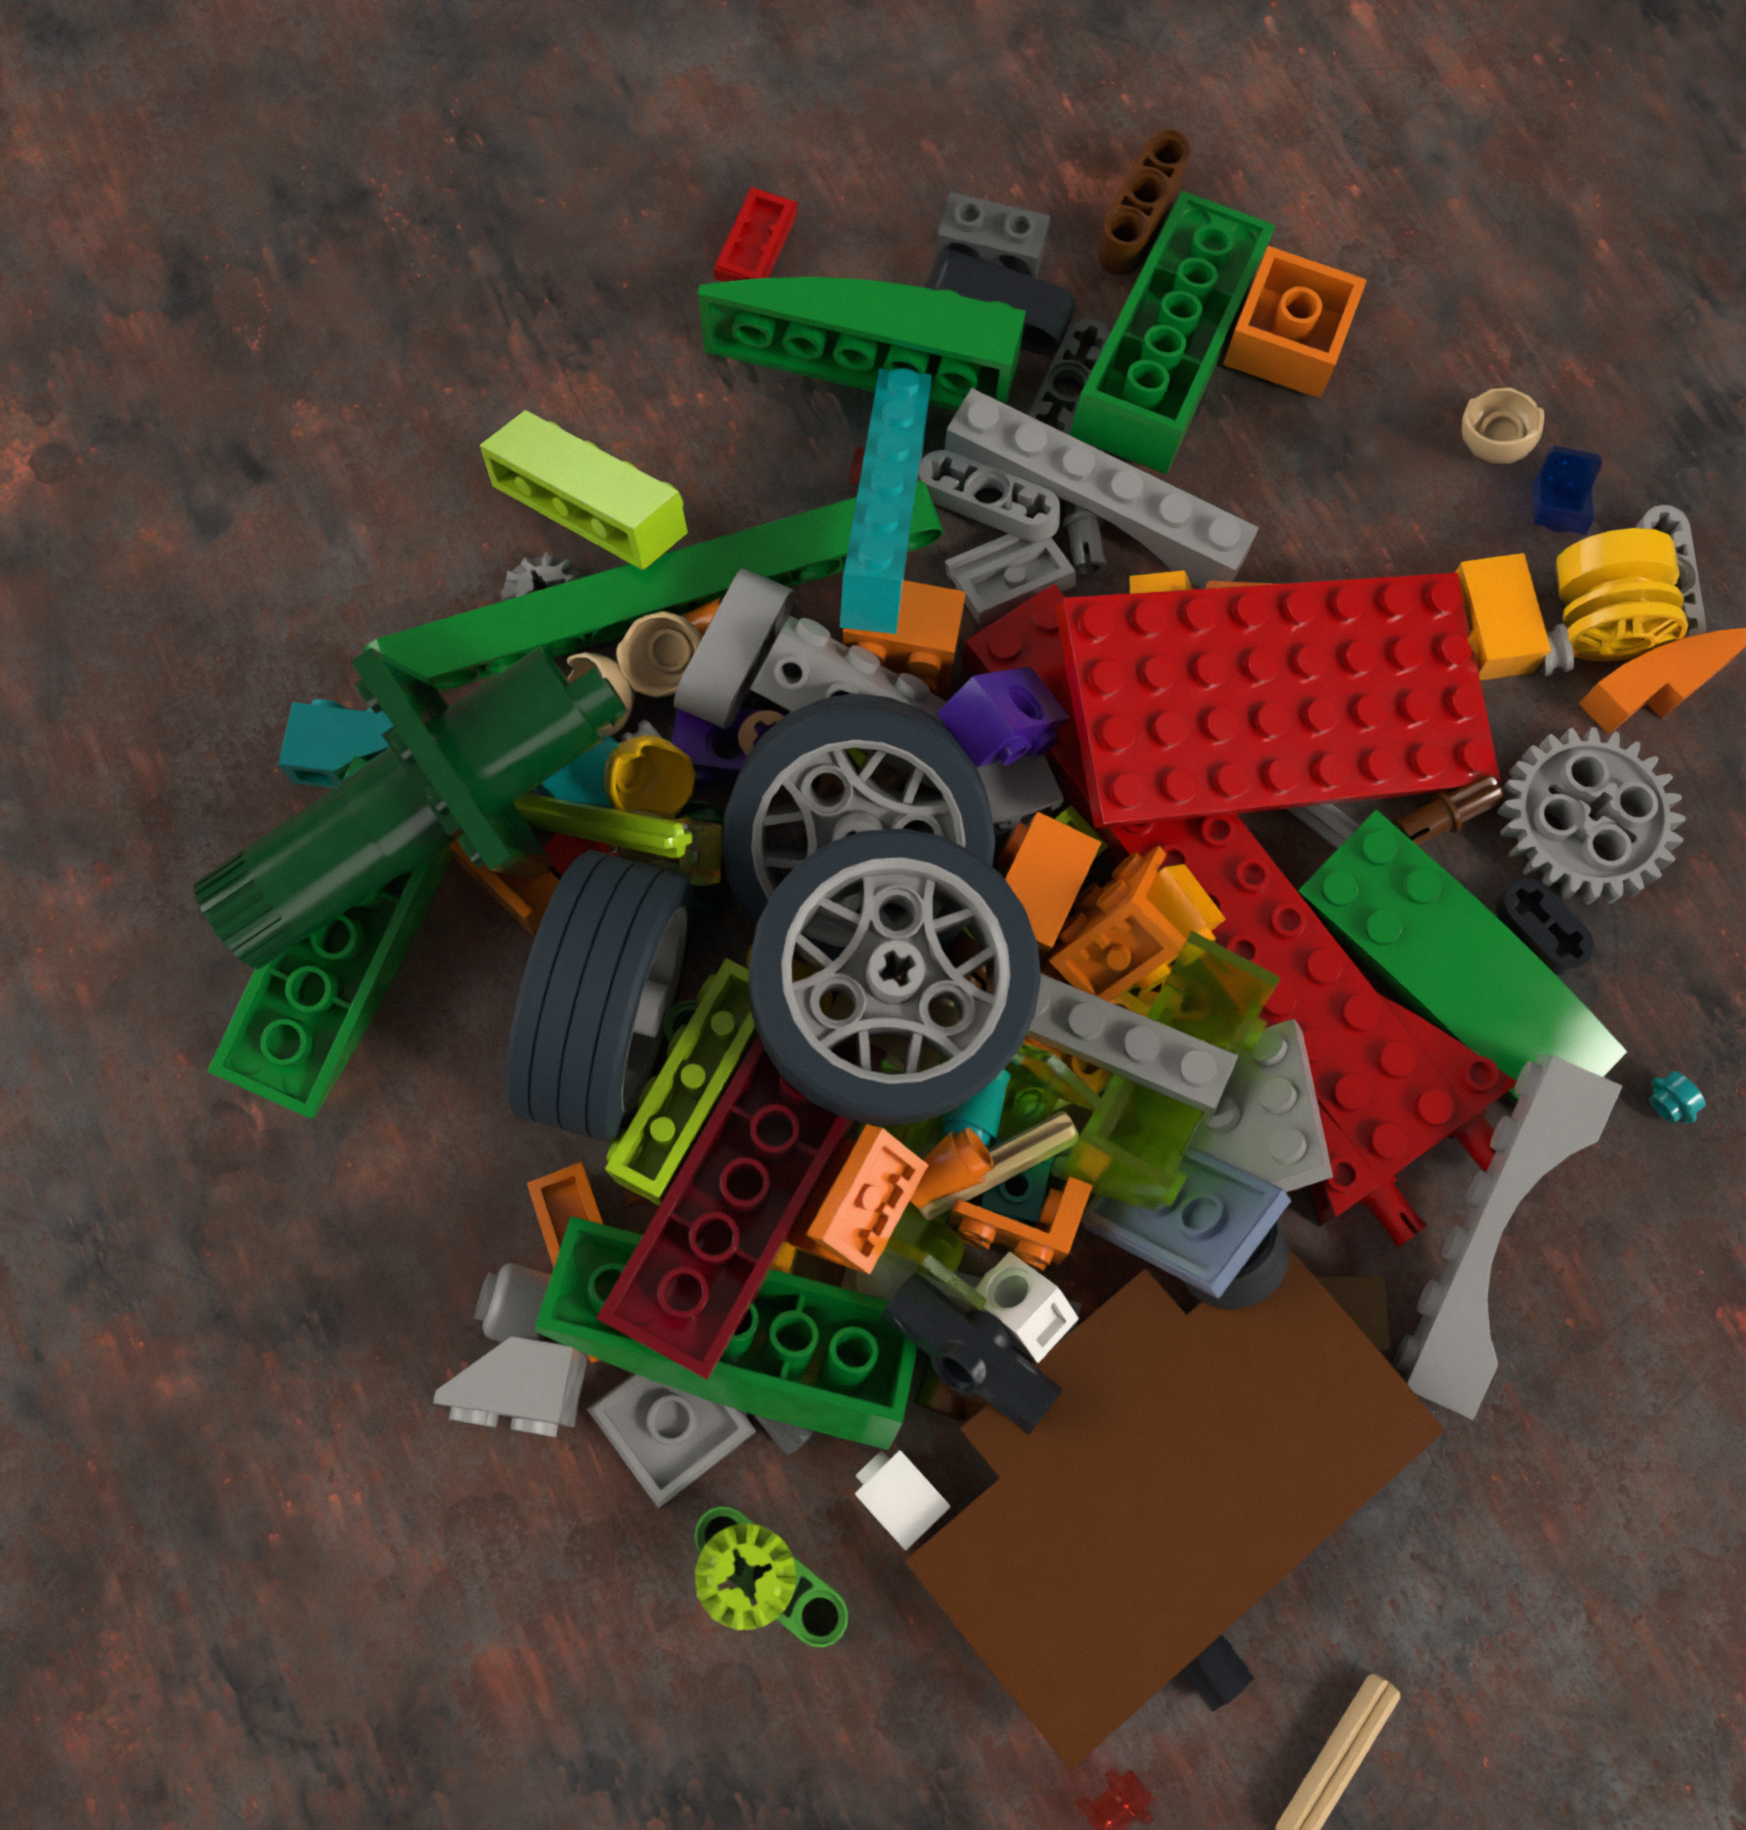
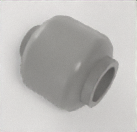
[474,1263,552,1343]

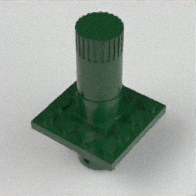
[193,646,628,970]

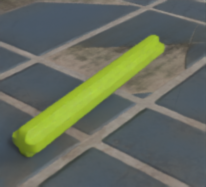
[513,793,692,858]

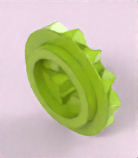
[695,1524,796,1630]

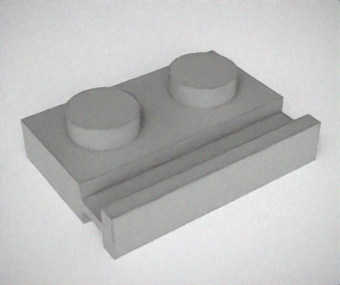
[945,534,1076,627]

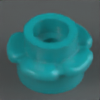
[1649,1071,1706,1124]

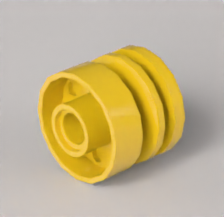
[1555,528,1688,662]

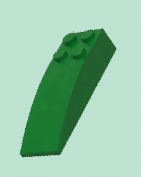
[1069,190,1276,475]
[697,277,1026,411]
[207,756,453,1119]
[1298,810,1627,1106]
[534,1216,918,1450]

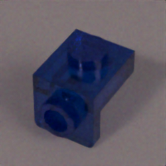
[1532,445,1602,535]

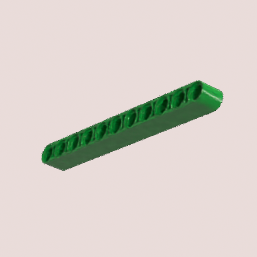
[363,481,944,692]

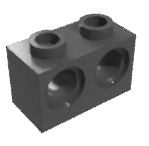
[935,192,1050,278]

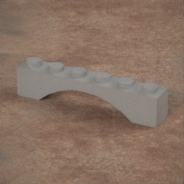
[945,388,1259,589]
[1393,1054,1622,1420]

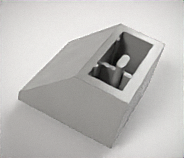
[433,1337,588,1437]

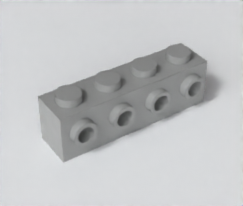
[750,615,947,793]

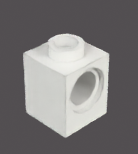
[968,1252,1079,1363]
[855,1450,951,1551]

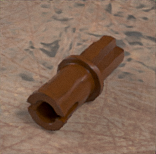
[1392,775,1504,846]

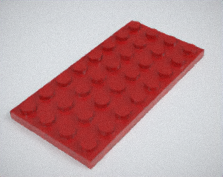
[1055,573,1501,829]

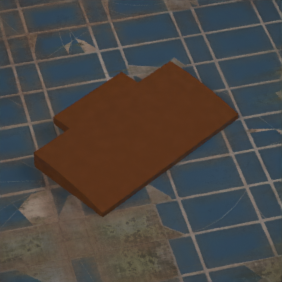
[904,1249,1446,1770]

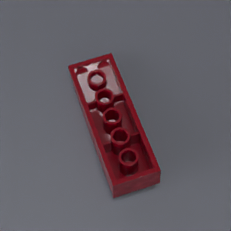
[596,1035,886,1381]

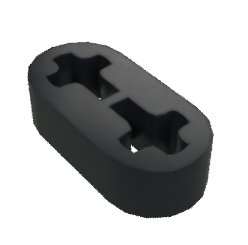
[1496,878,1594,975]

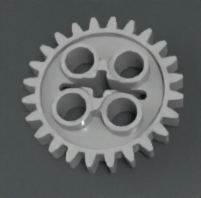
[1497,727,1685,905]

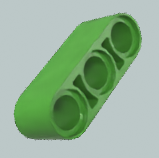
[694,1506,848,1647]

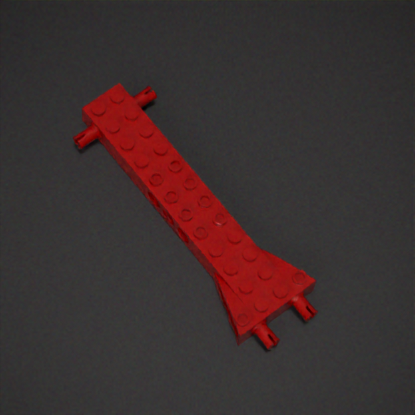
[962,583,1517,1247]

